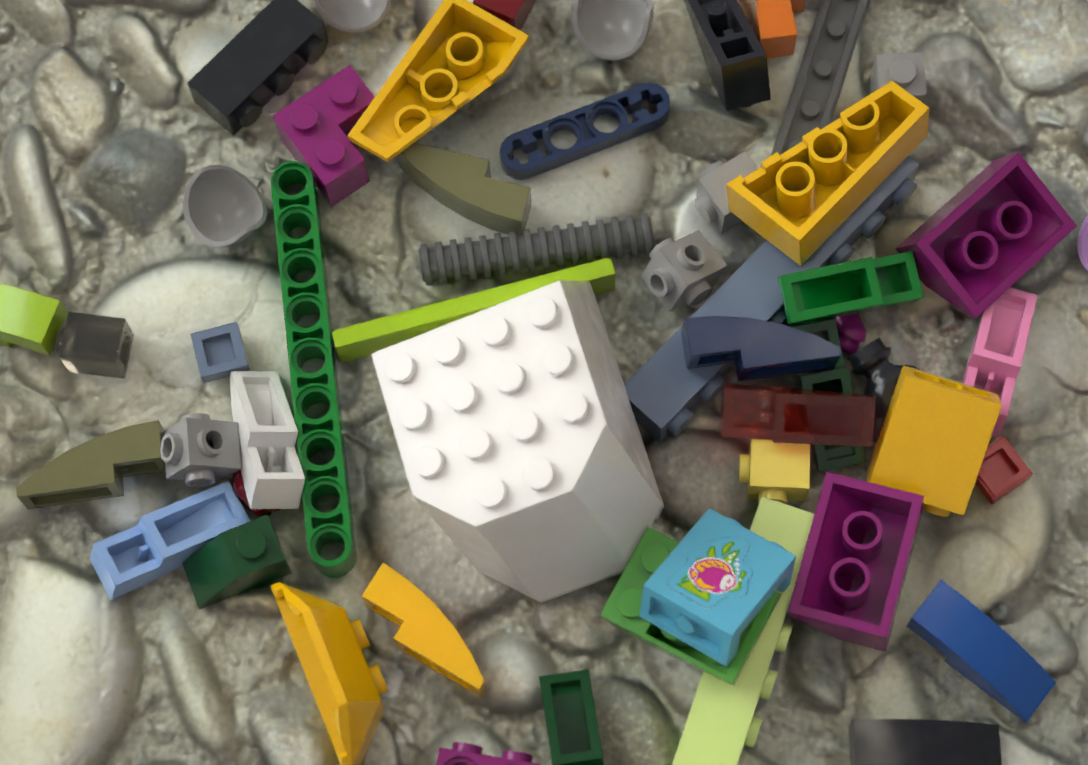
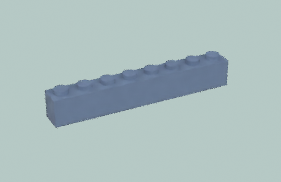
[624,156,919,443]

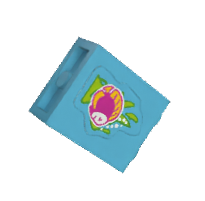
[639,508,796,666]

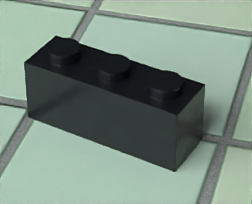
[187,0,329,136]

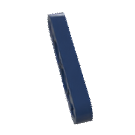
[500,83,670,180]

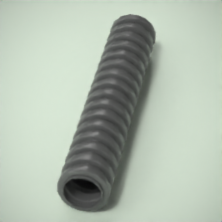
[418,213,654,286]

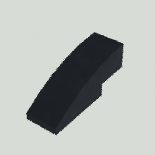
[848,719,1002,765]

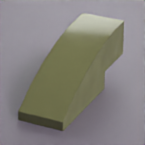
[397,143,532,235]
[16,420,165,510]

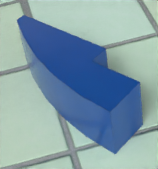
[906,579,1056,723]

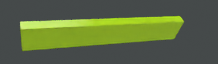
[332,258,616,363]

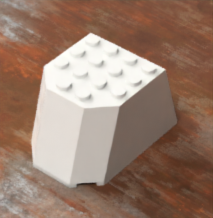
[371,280,664,603]

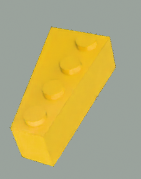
[726,81,929,266]

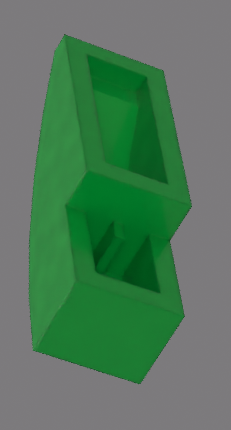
[778,251,924,324]

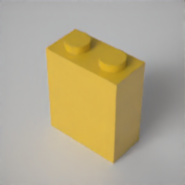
[866,365,1002,517]

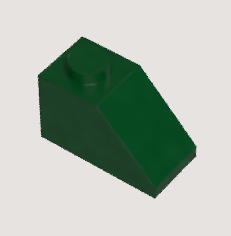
[182,515,292,609]

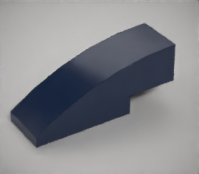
[681,316,841,381]

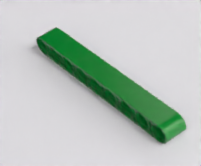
[271,161,357,578]

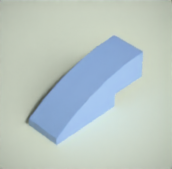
[89,481,250,600]

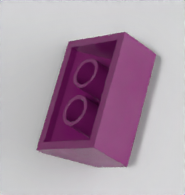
[895,152,1077,319]
[788,472,924,652]

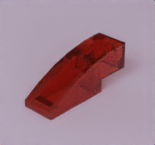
[719,383,876,447]

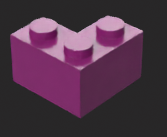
[273,65,375,207]

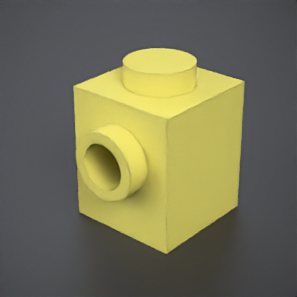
[738,438,810,505]

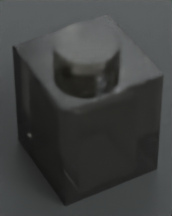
[55,312,134,379]

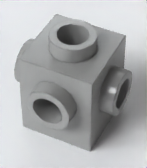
[641,230,728,312]
[160,413,242,487]

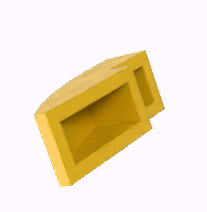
[362,563,486,698]

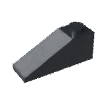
[684,0,771,111]

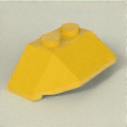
[270,582,389,765]

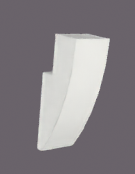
[229,371,305,509]

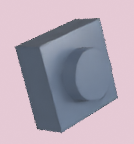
[191,322,250,383]

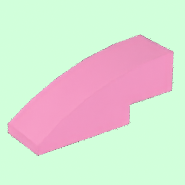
[962,287,1038,438]

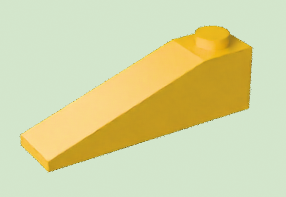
[347,0,529,162]

